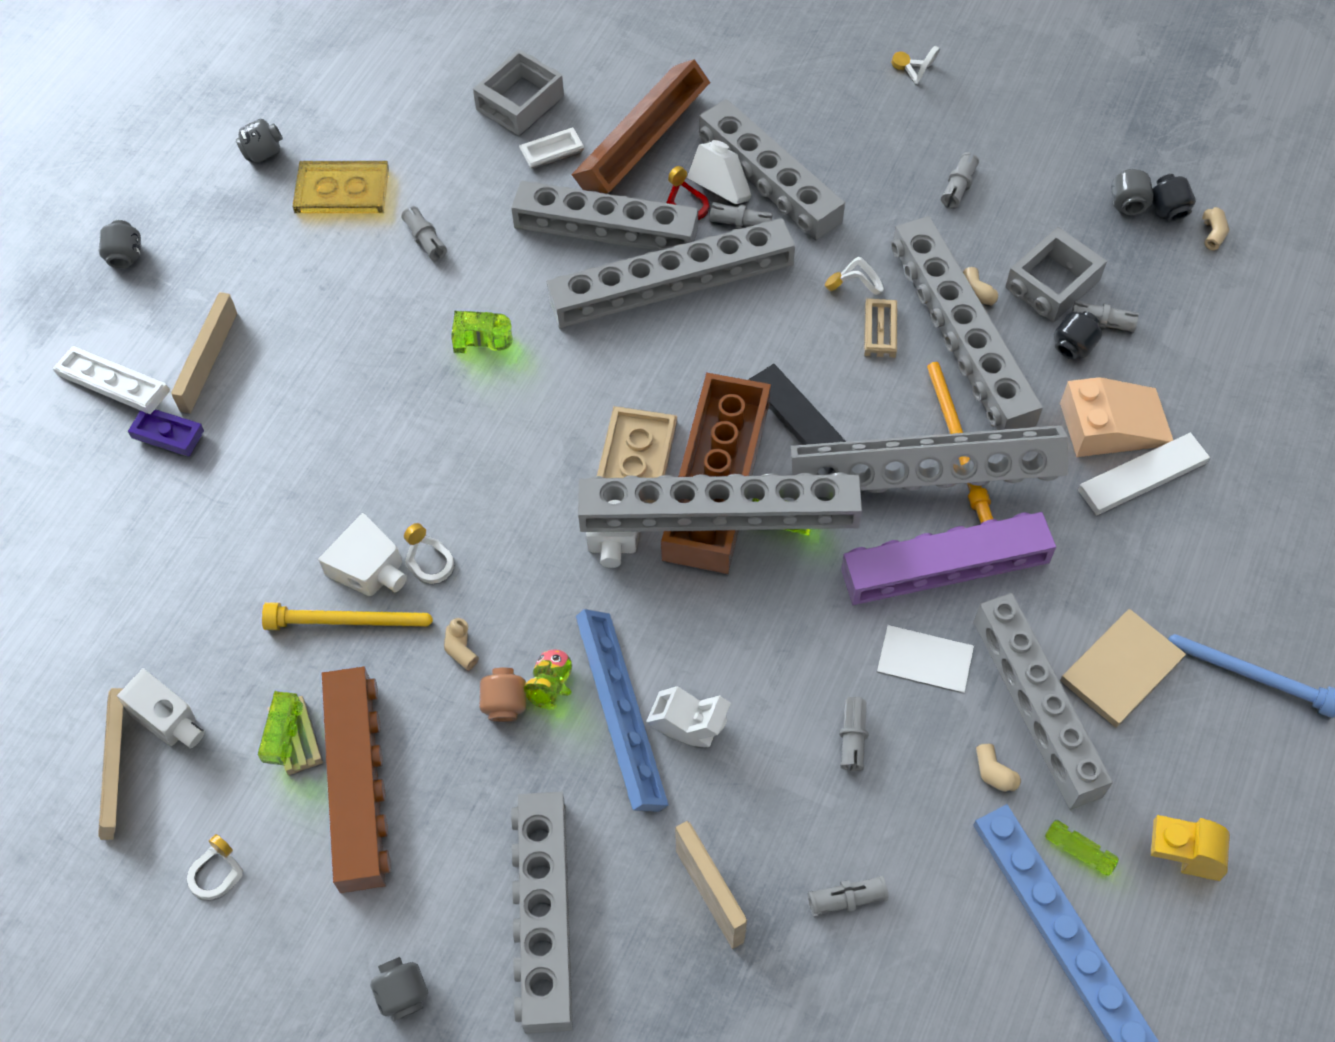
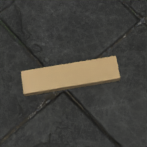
[171,292,237,414]
[98,688,124,840]

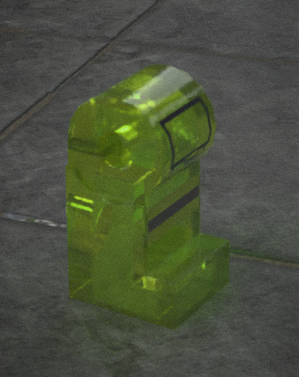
[451,311,513,353]

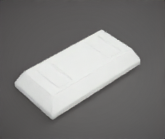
[519,127,584,169]

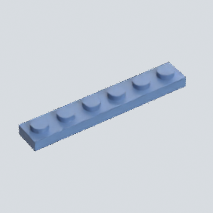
[576,609,669,812]

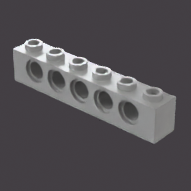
[699,99,845,240]
[511,181,698,251]
[973,593,1113,810]
[511,791,573,1034]

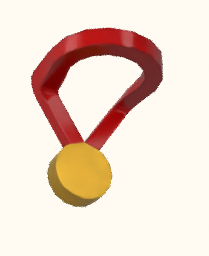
[666,166,710,220]

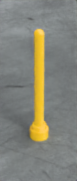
[262,602,433,630]

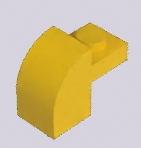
[1151,815,1230,881]

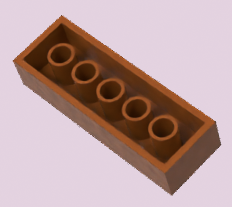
[661,372,771,574]

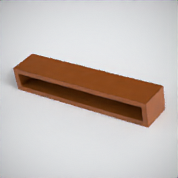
[571,59,711,194]
[321,666,391,894]

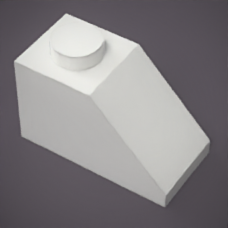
[687,140,751,204]

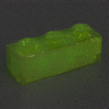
[257,691,303,766]

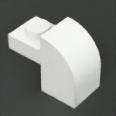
[646,686,731,747]

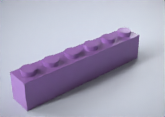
[841,512,1056,606]

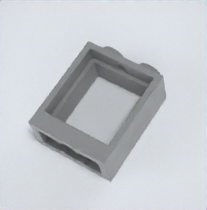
[473,49,564,136]
[1005,227,1107,323]

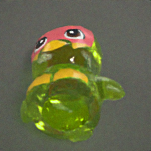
[524,649,573,710]

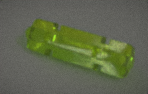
[1045,820,1119,876]

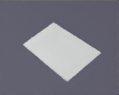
[877,625,974,693]

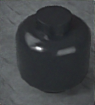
[1152,174,1196,222]
[1053,311,1102,360]

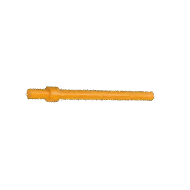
[927,362,993,523]

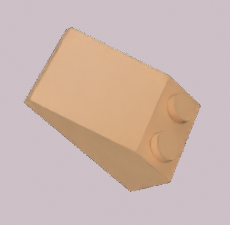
[1060,377,1173,457]

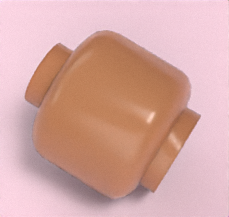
[479,667,526,722]

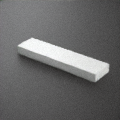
[53,346,170,414]
[1078,432,1210,516]

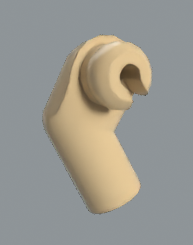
[1202,207,1229,250]
[963,267,998,305]
[444,618,479,671]
[976,744,1021,792]

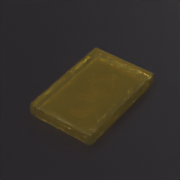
[292,161,389,213]

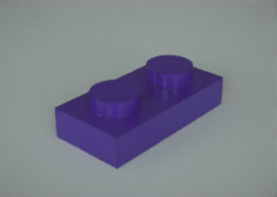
[128,409,204,457]

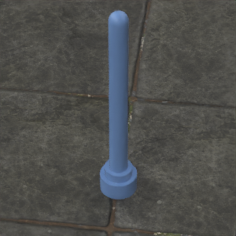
[1168,634,1335,719]

